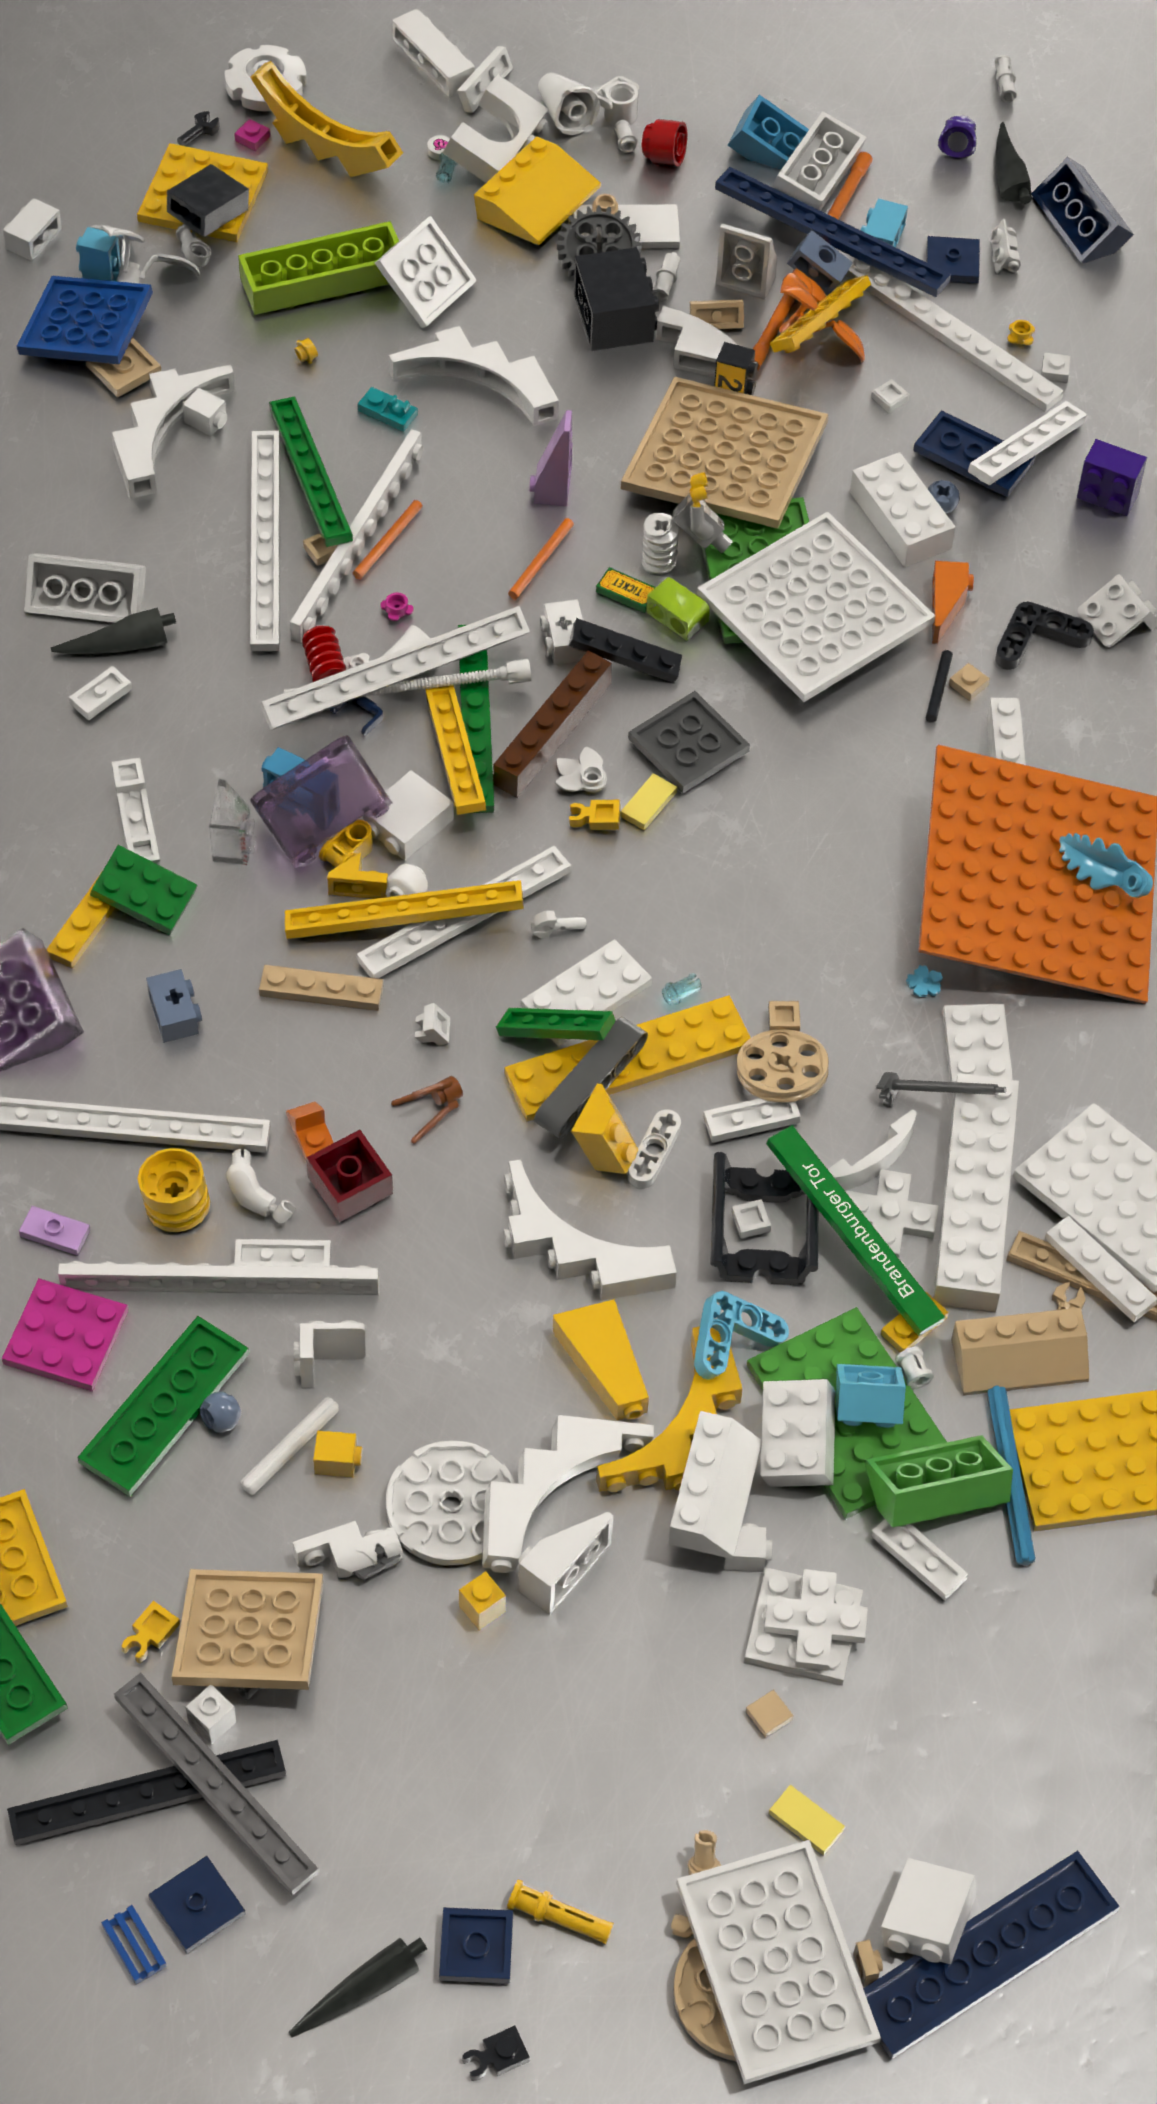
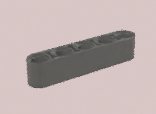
[534,1017,648,1139]

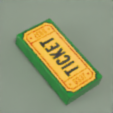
[596,567,656,613]

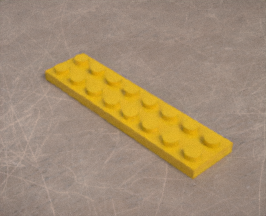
[504,995,751,1122]

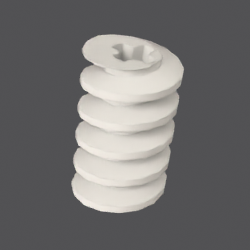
[642,513,679,575]

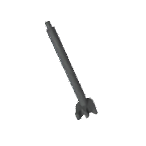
[876,1072,1007,1106]

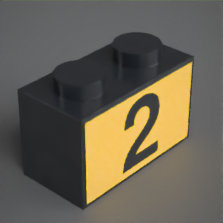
[714,342,758,396]

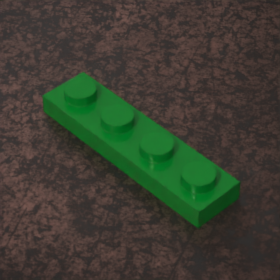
[496,1008,616,1041]

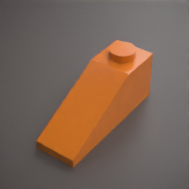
[932,561,974,644]

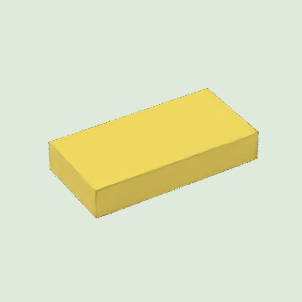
[620,773,677,831]
[769,1785,845,1856]

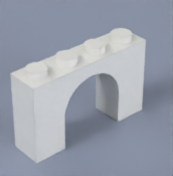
[443,74,548,183]

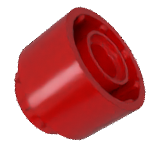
[641,119,688,167]

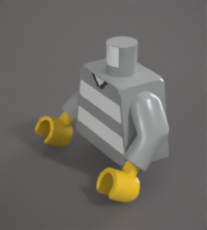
[672,472,732,553]

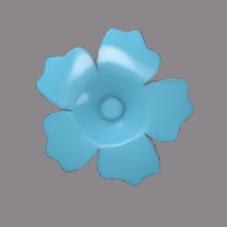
[906,965,943,997]

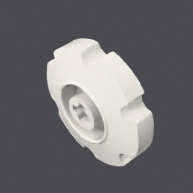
[225,45,306,111]

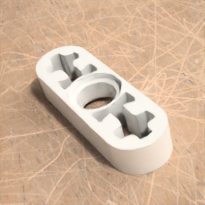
[628,1109,681,1189]

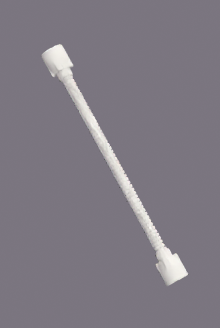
[284,659,531,697]

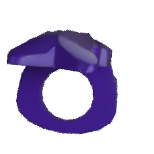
[938,115,977,158]

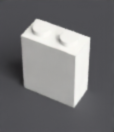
[362,770,454,861]
[881,1858,977,1964]

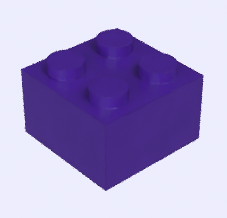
[1077,439,1147,516]

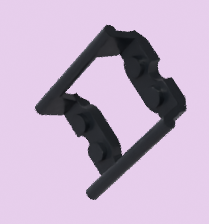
[710,1152,819,1285]

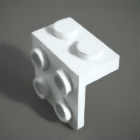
[1078,574,1157,648]
[294,1320,366,1388]

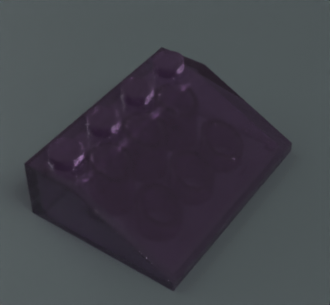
[0,928,84,1072]

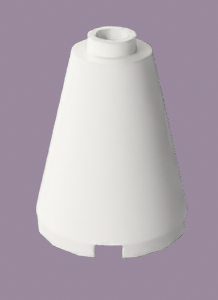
[538,72,600,135]

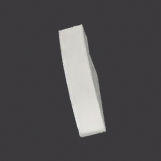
[656,306,738,378]

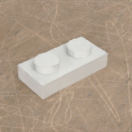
[69,666,132,720]

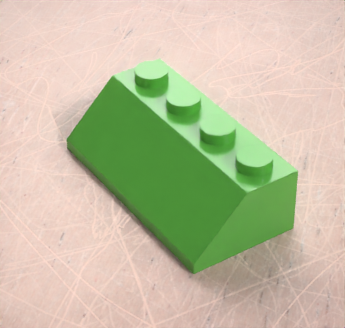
[865,1435,1013,1528]

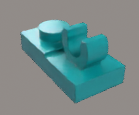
[357,387,418,432]

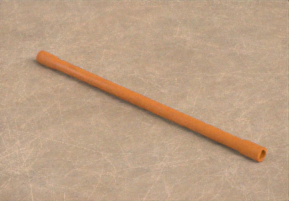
[753,152,873,371]

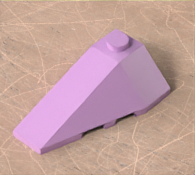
[529,410,573,506]

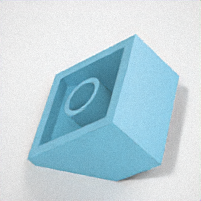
[836,1364,906,1428]

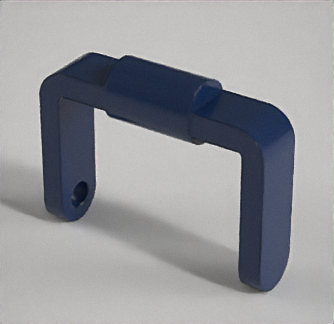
[330,696,383,736]

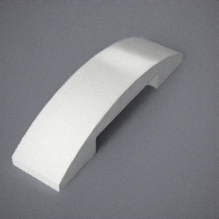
[111,757,160,863]
[828,1109,917,1191]

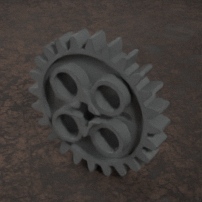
[556,205,642,277]

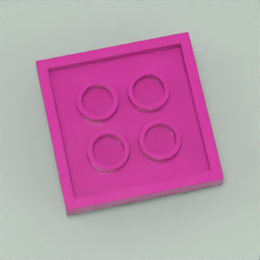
[2,1278,128,1392]

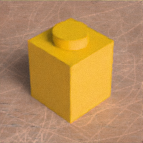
[313,1430,363,1478]
[459,1571,506,1631]

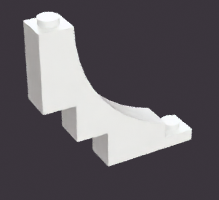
[482,1415,654,1573]

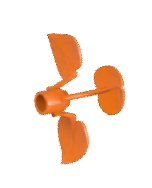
[779,268,865,363]

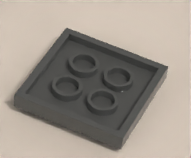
[628,691,750,793]

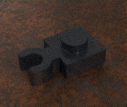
[462,2025,530,2081]

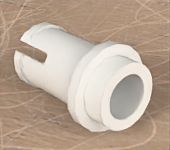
[614,120,638,153]

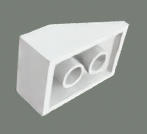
[716,224,777,299]
[518,1512,613,1615]

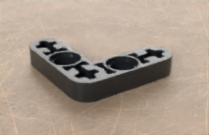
[995,601,1094,670]

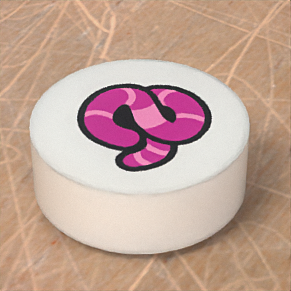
[427,135,450,160]

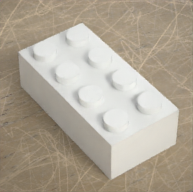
[773,111,867,211]
[850,452,956,568]

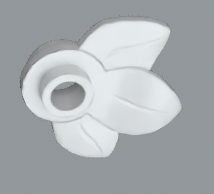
[556,746,607,792]

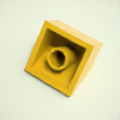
[571,1083,638,1174]

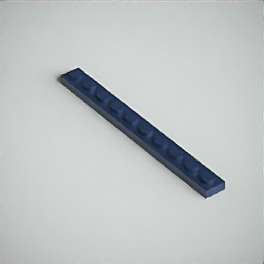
[715,167,951,297]

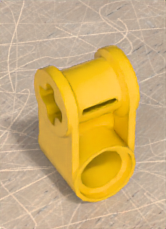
[319,819,373,868]

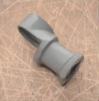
[176,224,212,267]

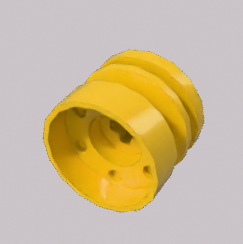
[137,1148,211,1232]

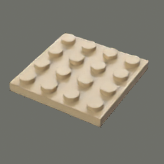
[172,1569,324,1690]

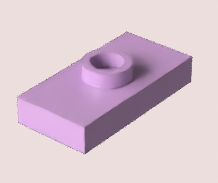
[19,1206,90,1256]

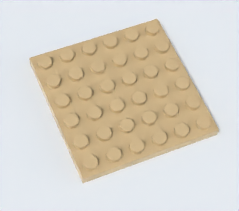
[621,377,828,528]

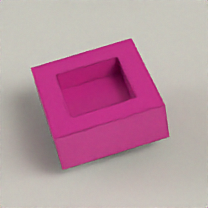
[234,119,271,151]

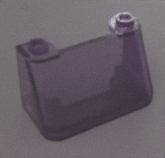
[250,735,393,868]

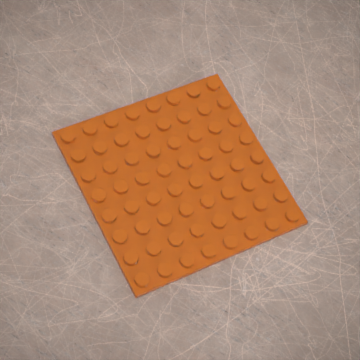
[918,744,1157,1004]

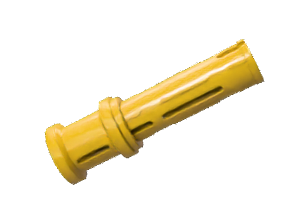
[506,1879,614,1945]

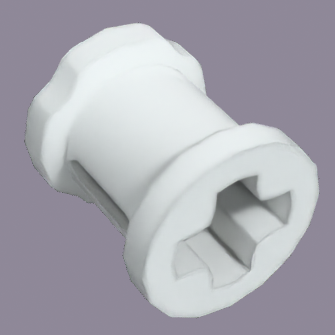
[895,1346,934,1389]

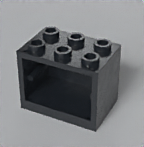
[574,247,659,351]

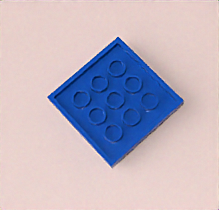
[16,276,153,364]

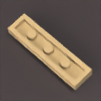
[259,965,383,1011]

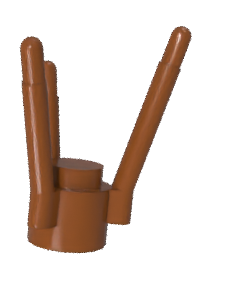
[391,1076,463,1144]

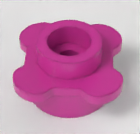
[380,592,414,621]

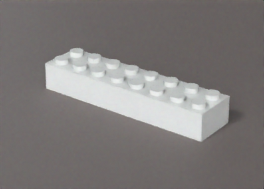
[933,1073,1019,1312]

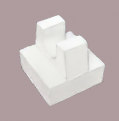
[415,1003,450,1046]

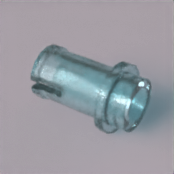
[436,152,458,183]
[662,973,702,1005]

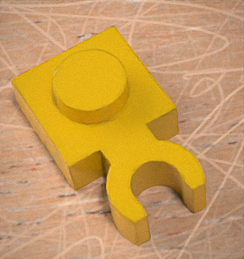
[569,799,621,830]
[121,1600,180,1663]

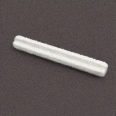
[241,1397,339,1495]

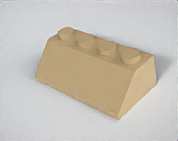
[951,1307,1089,1396]

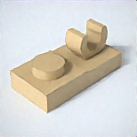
[690,299,744,329]

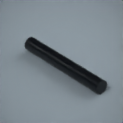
[925,650,953,722]

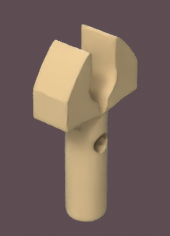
[1052,1282,1085,1310]

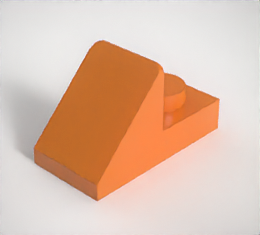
[286,1101,334,1160]

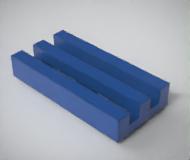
[101,1905,167,1985]

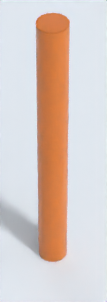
[352,500,423,580]
[508,518,574,600]

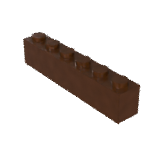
[493,651,612,798]

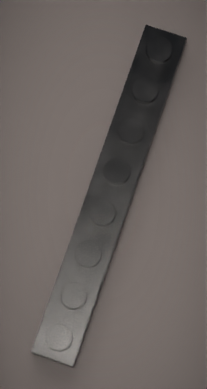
[7,1740,286,1845]

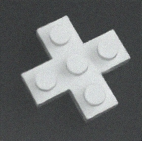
[846,1169,938,1258]
[764,1569,868,1671]

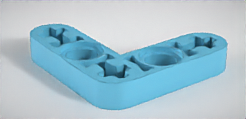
[694,1291,789,1380]

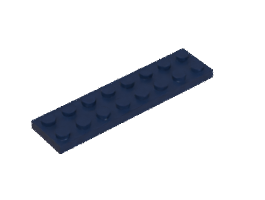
[863,1850,1120,2060]

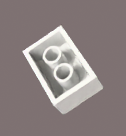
[761,1379,836,1487]

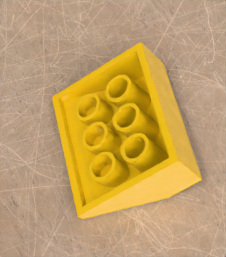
[474,137,601,245]

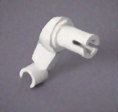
[226,1149,296,1223]

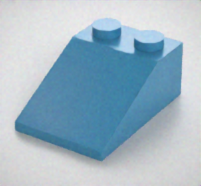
[727,94,809,170]

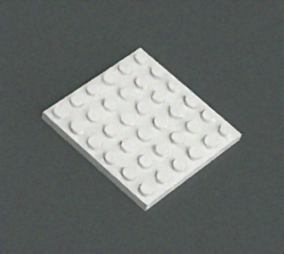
[697,511,936,702]

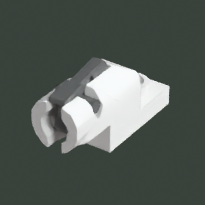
[293,1520,403,1580]

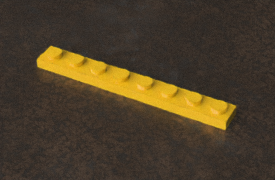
[285,880,524,939]

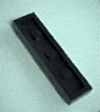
[569,618,682,683]

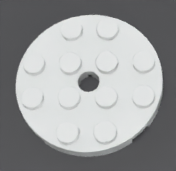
[386,1440,515,1565]

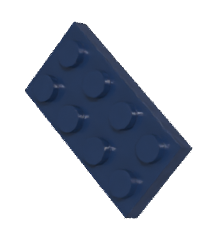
[913,410,1035,497]

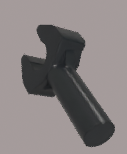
[177,111,220,146]

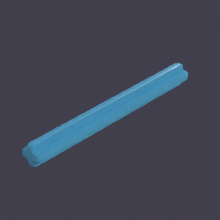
[987,1386,1036,1566]

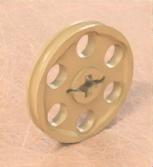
[737,1029,829,1102]

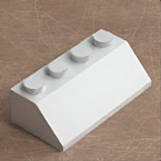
[24,553,146,623]
[668,1411,762,1559]

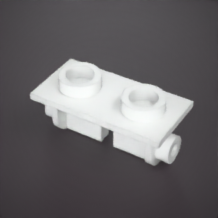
[990,218,1021,274]

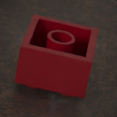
[306,1130,393,1222]

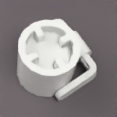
[594,76,639,127]

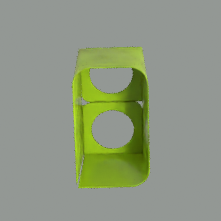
[647,577,710,641]

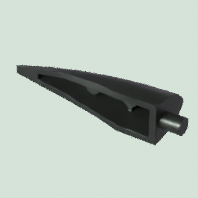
[996,122,1032,204]
[50,607,176,654]
[289,1937,427,2037]

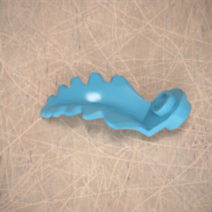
[1059,833,1153,898]

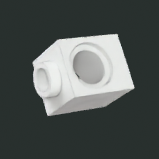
[186,1685,236,1745]

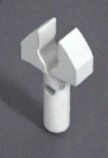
[530,910,587,938]

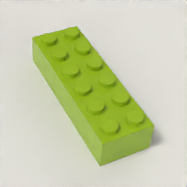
[238,221,399,315]

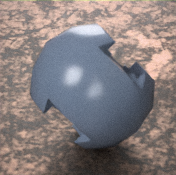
[928,480,960,514]
[200,1392,241,1433]

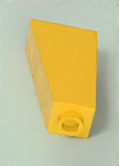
[553,1299,649,1420]

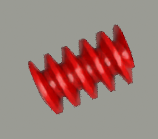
[302,625,346,682]

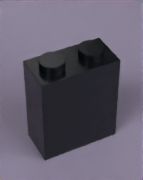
[167,164,249,237]

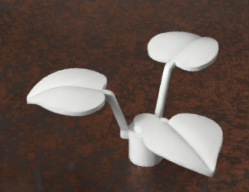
[91,225,200,283]

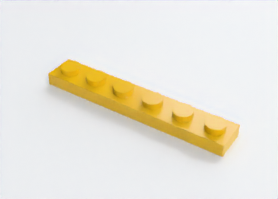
[770,275,871,353]
[425,685,486,815]

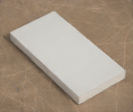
[574,204,680,249]

